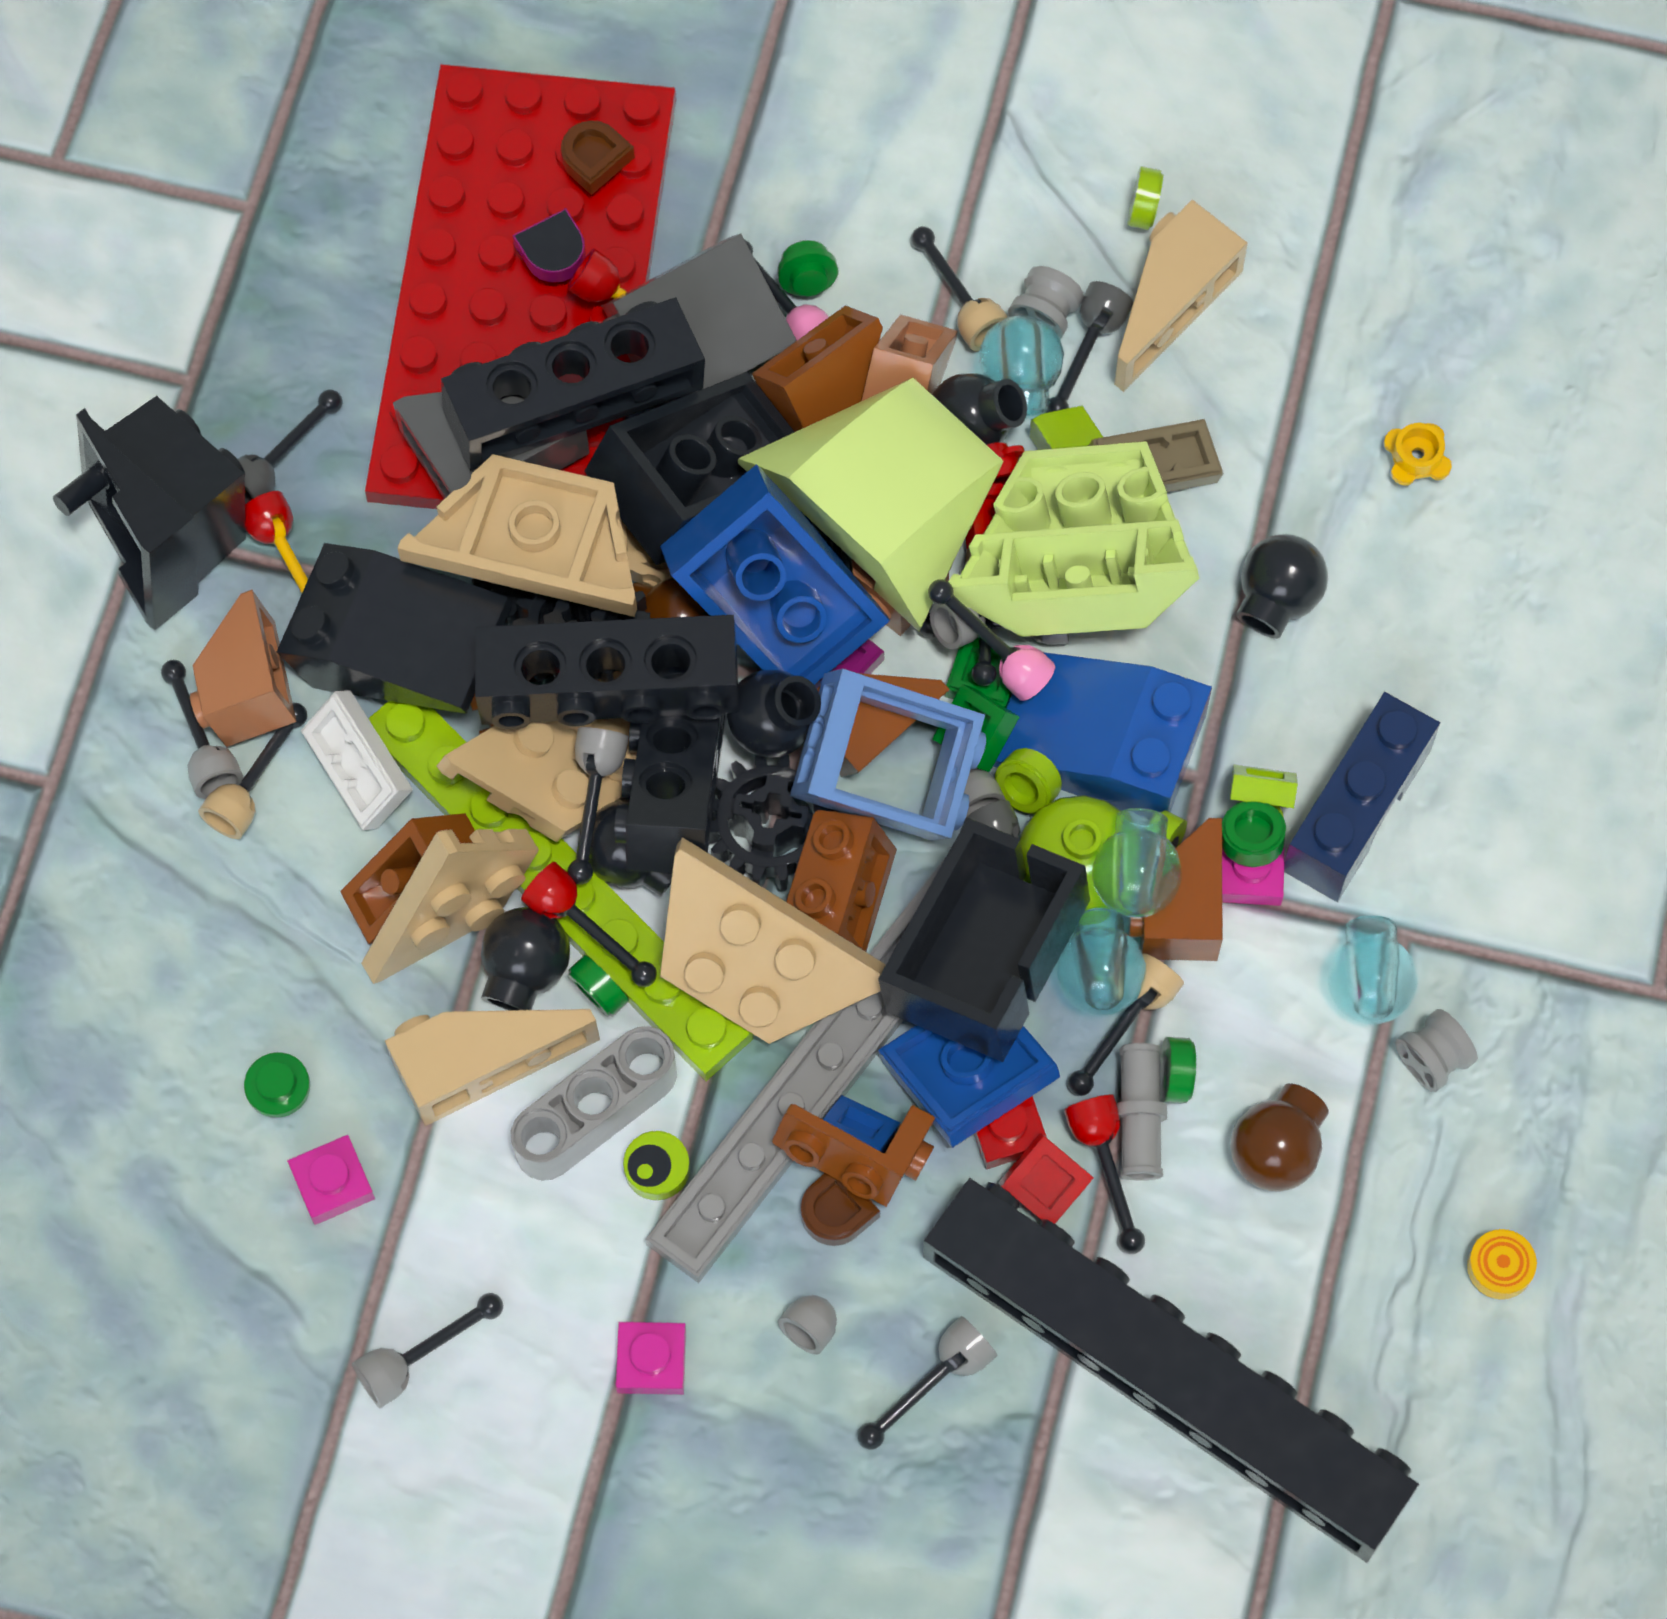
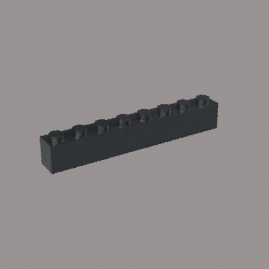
[923,1178,1419,1563]

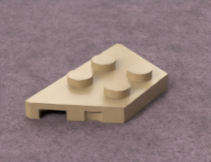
[397,454,637,617]
[437,671,637,842]
[361,829,539,984]
[660,837,886,1044]

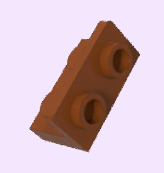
[786,810,897,952]

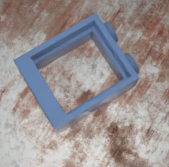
[790,669,986,841]

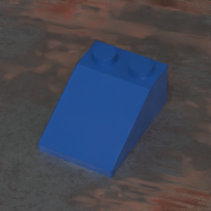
[660,464,890,685]
[993,652,1212,821]

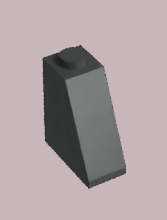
[393,392,590,499]

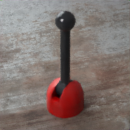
[521,862,657,987]
[1064,1094,1145,1254]

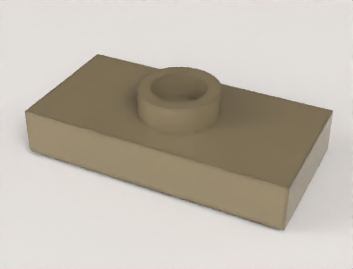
[1088,419,1224,492]

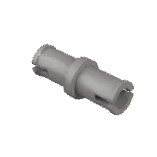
[1117,1043,1167,1181]

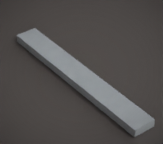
[645,857,946,1283]

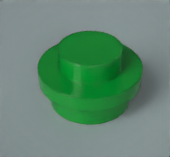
[777,240,838,296]
[244,1052,310,1118]

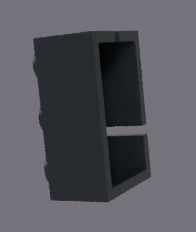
[878,818,1090,1062]

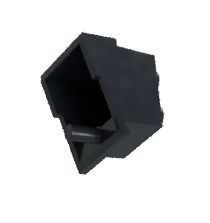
[53,396,246,630]

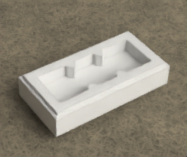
[301,690,413,830]

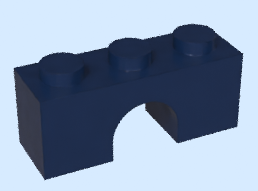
[1284,691,1441,902]

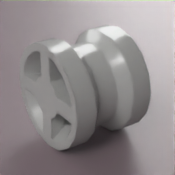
[1008,266,1084,342]
[1395,1009,1478,1092]

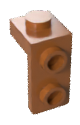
[772,1104,935,1207]

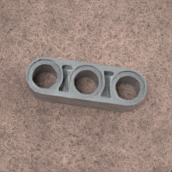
[511,1026,677,1181]

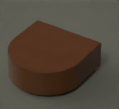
[561,121,635,195]
[801,1173,880,1246]

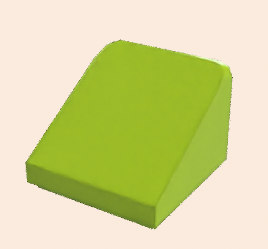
[1029,405,1103,450]

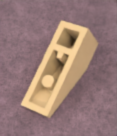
[1114,200,1248,392]
[385,1009,600,1126]

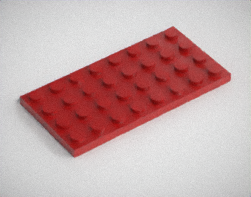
[365,64,676,509]

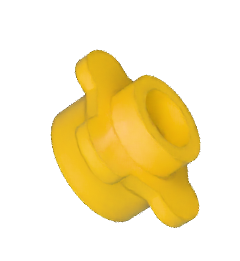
[1384,423,1452,486]

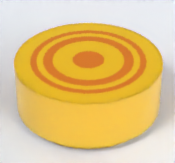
[1467,1229,1537,1299]

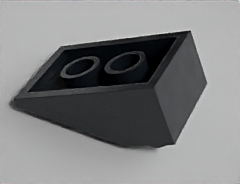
[584,372,795,565]
[276,543,513,714]

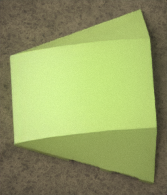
[738,378,1003,632]
[948,441,1199,637]

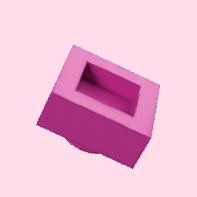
[1222,845,1285,906]
[287,1134,375,1225]
[616,1322,686,1395]

